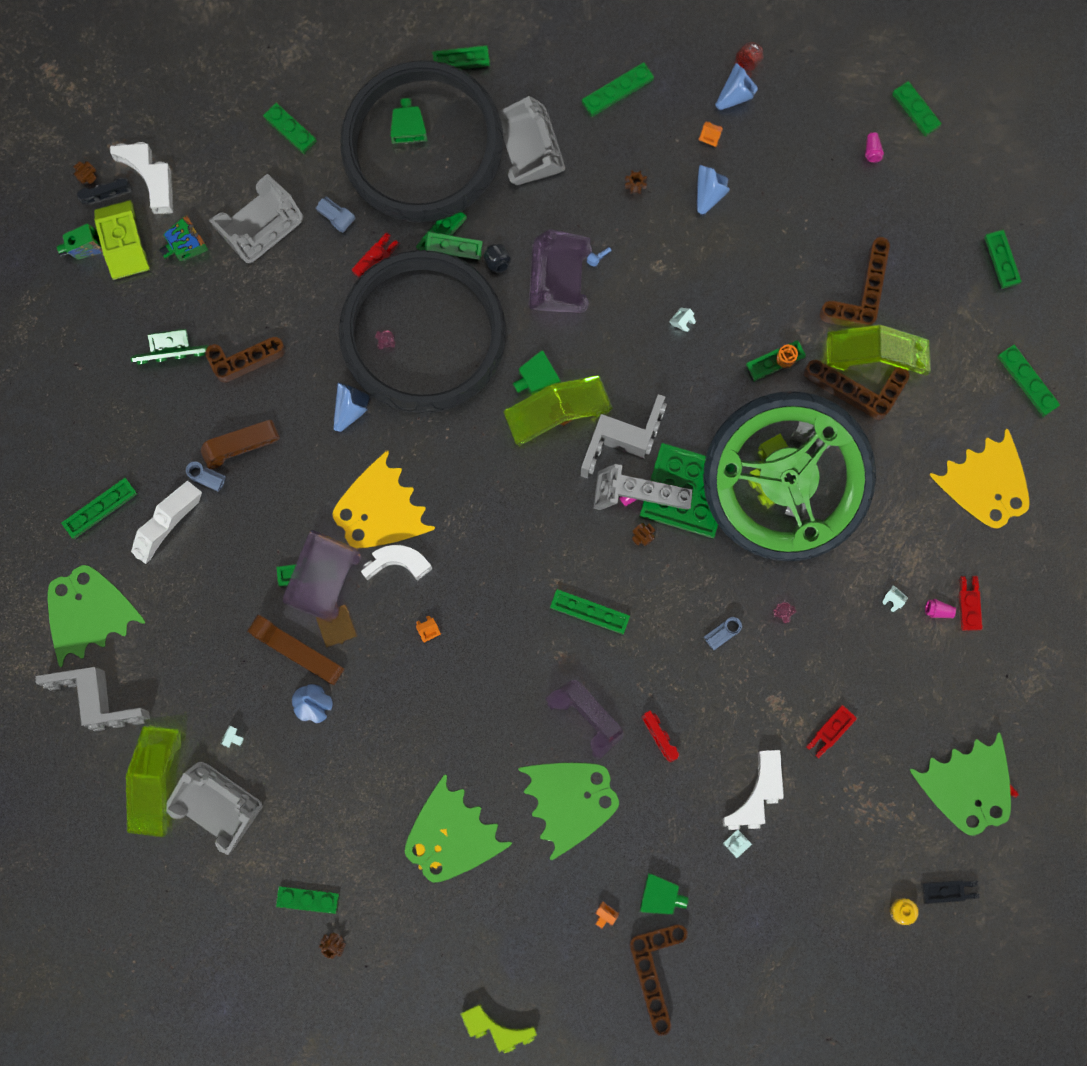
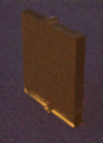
[315,604,357,648]

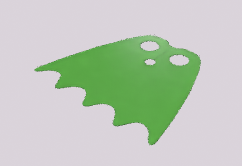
[48,565,145,667]
[910,733,1011,836]
[518,763,619,860]
[405,775,512,882]

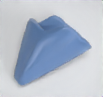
[716,63,758,110]
[697,165,730,214]
[334,382,369,432]
[292,684,333,723]

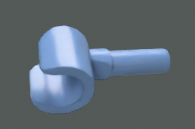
[586,247,611,266]

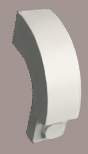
[361,545,432,581]

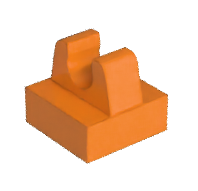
[699,122,723,147]
[416,616,441,643]
[595,902,619,928]

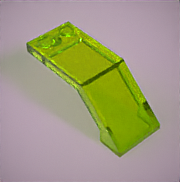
[827,325,931,376]
[503,376,613,446]
[126,726,181,837]

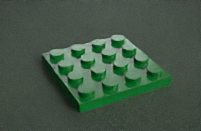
[640,443,736,539]

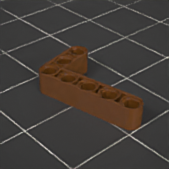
[820,237,890,330]
[804,360,910,420]
[247,614,345,686]
[629,924,687,1036]

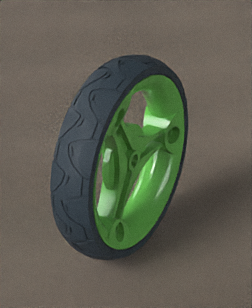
[703,391,876,561]

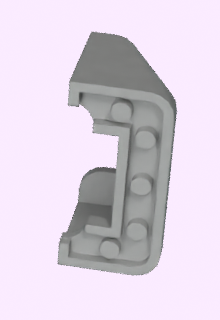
[498,96,565,185]
[209,174,303,263]
[163,762,263,855]

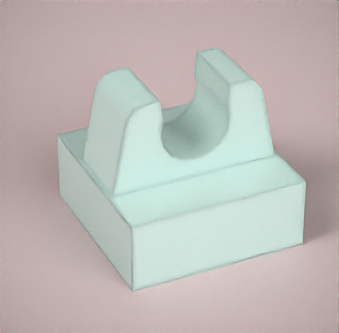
[669,308,696,332]
[882,585,908,612]
[220,726,243,747]
[723,830,752,858]

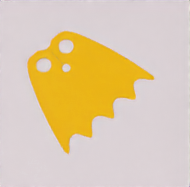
[930,429,1029,528]
[333,451,435,548]

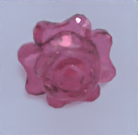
[375,330,396,350]
[773,602,796,623]

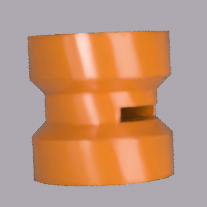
[776,344,798,368]

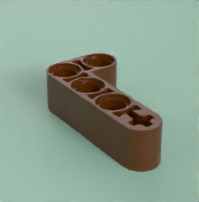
[206,337,286,383]
[201,420,280,469]

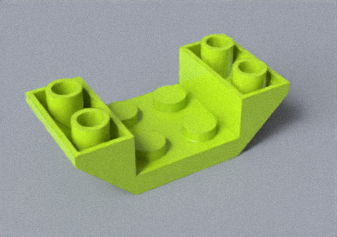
[95,200,150,280]

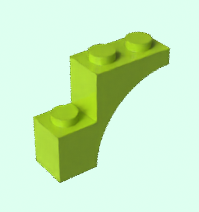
[748,434,788,509]
[461,1004,537,1053]

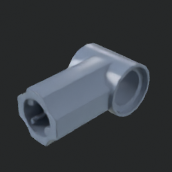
[316,197,356,233]
[186,462,226,492]
[704,617,742,651]

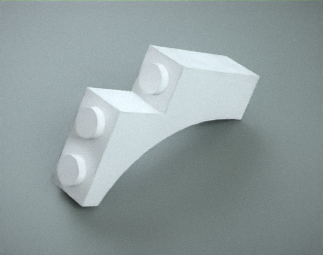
[110,142,173,214]
[131,481,202,564]
[723,750,783,830]

